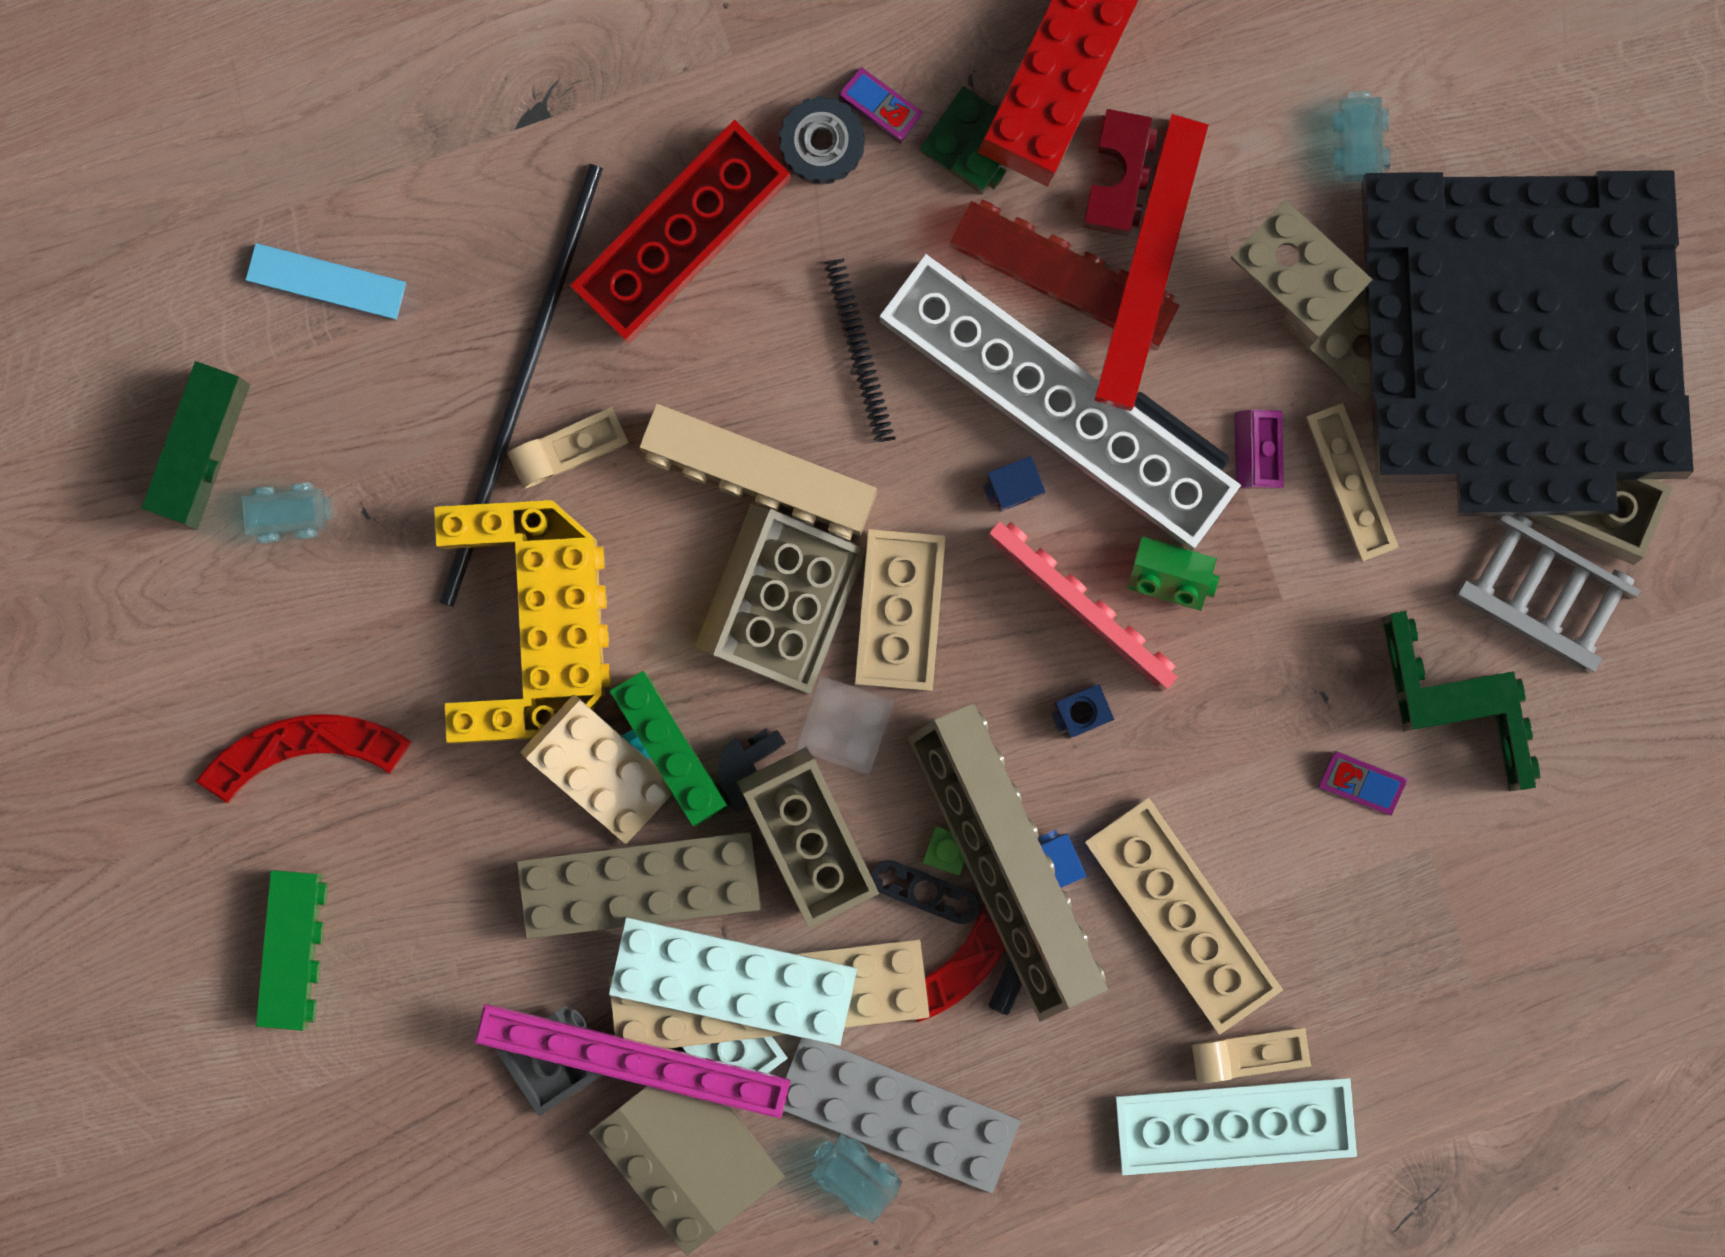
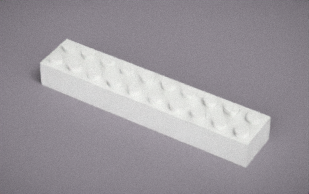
[879,254,1241,551]

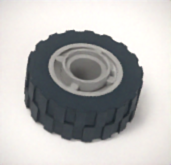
[779,96,865,184]

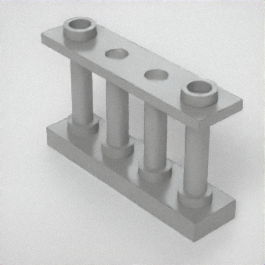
[1454,516,1641,673]

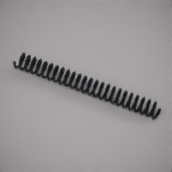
[825,258,896,442]

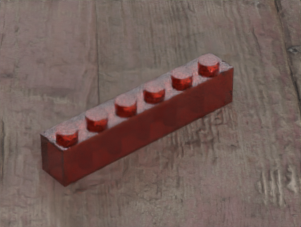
[950,200,1180,351]

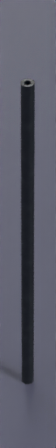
[439,164,603,607]

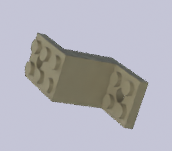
[1230,199,1373,402]

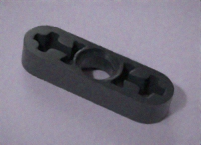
[872,860,979,924]

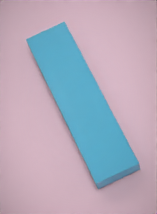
[246,243,407,321]

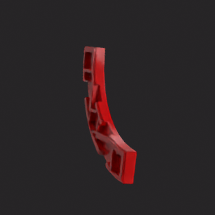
[195,714,413,804]
[916,901,1006,1023]

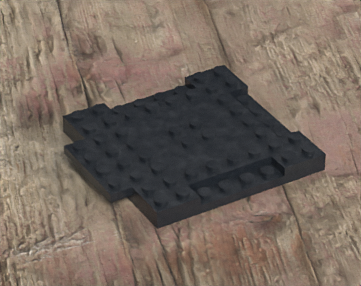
[1361,170,1694,516]

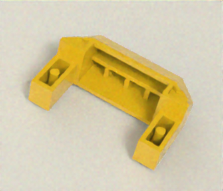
[434,500,611,744]

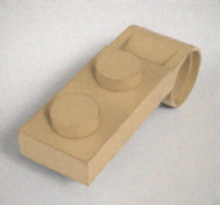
[507,407,629,489]
[1192,1027,1311,1084]

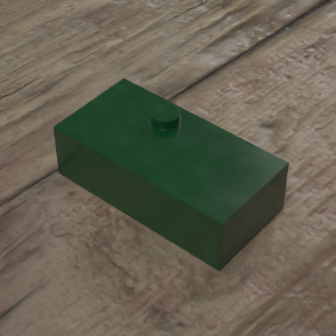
[141,361,250,530]

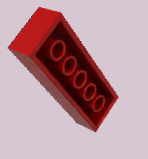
[978,0,1139,187]
[570,119,791,345]

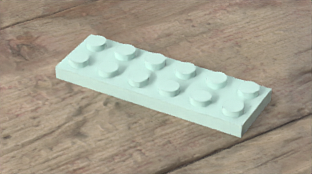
[609,917,857,1046]
[1115,1078,1357,1175]

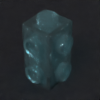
[1332,91,1390,181]
[241,482,333,544]
[811,1133,902,1224]

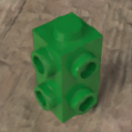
[1127,536,1220,611]

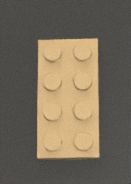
[855,529,946,691]
[520,694,673,844]

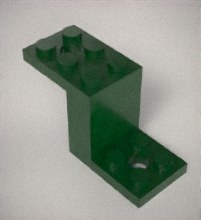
[1382,610,1540,792]

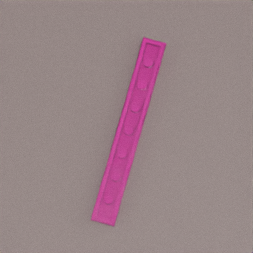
[474,1003,791,1119]

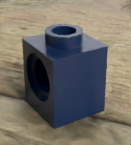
[983,456,1046,512]
[1051,684,1115,739]

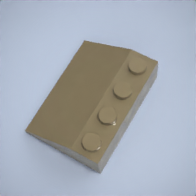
[694,504,866,694]
[589,1053,785,1256]

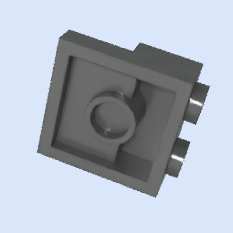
[496,1005,602,1116]

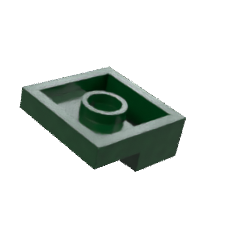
[919,86,1007,195]

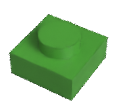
[923,826,965,876]

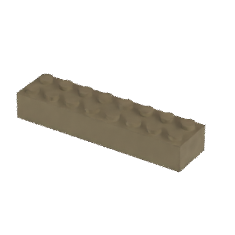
[908,703,1108,1022]

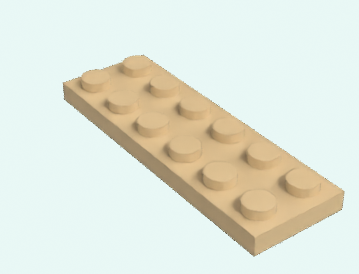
[1084,798,1283,1035]

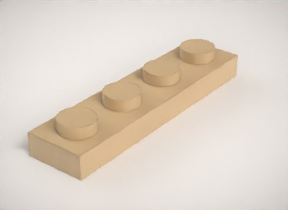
[1305,403,1399,562]

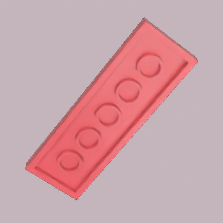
[987,521,1178,692]

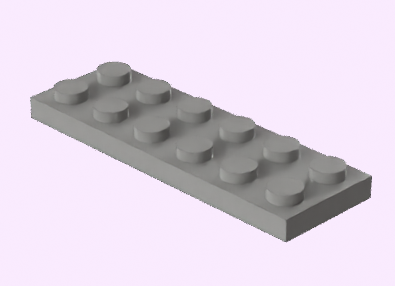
[783,1037,1021,1194]

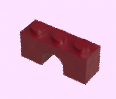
[1083,109,1158,236]

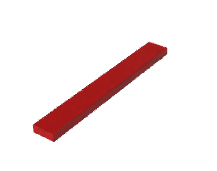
[1094,114,1209,411]

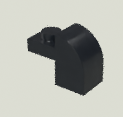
[718,728,787,812]

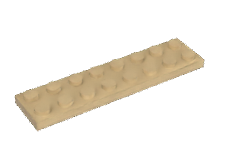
[609,939,929,1048]

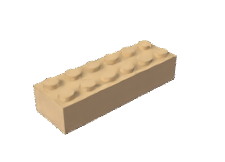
[640,403,877,541]

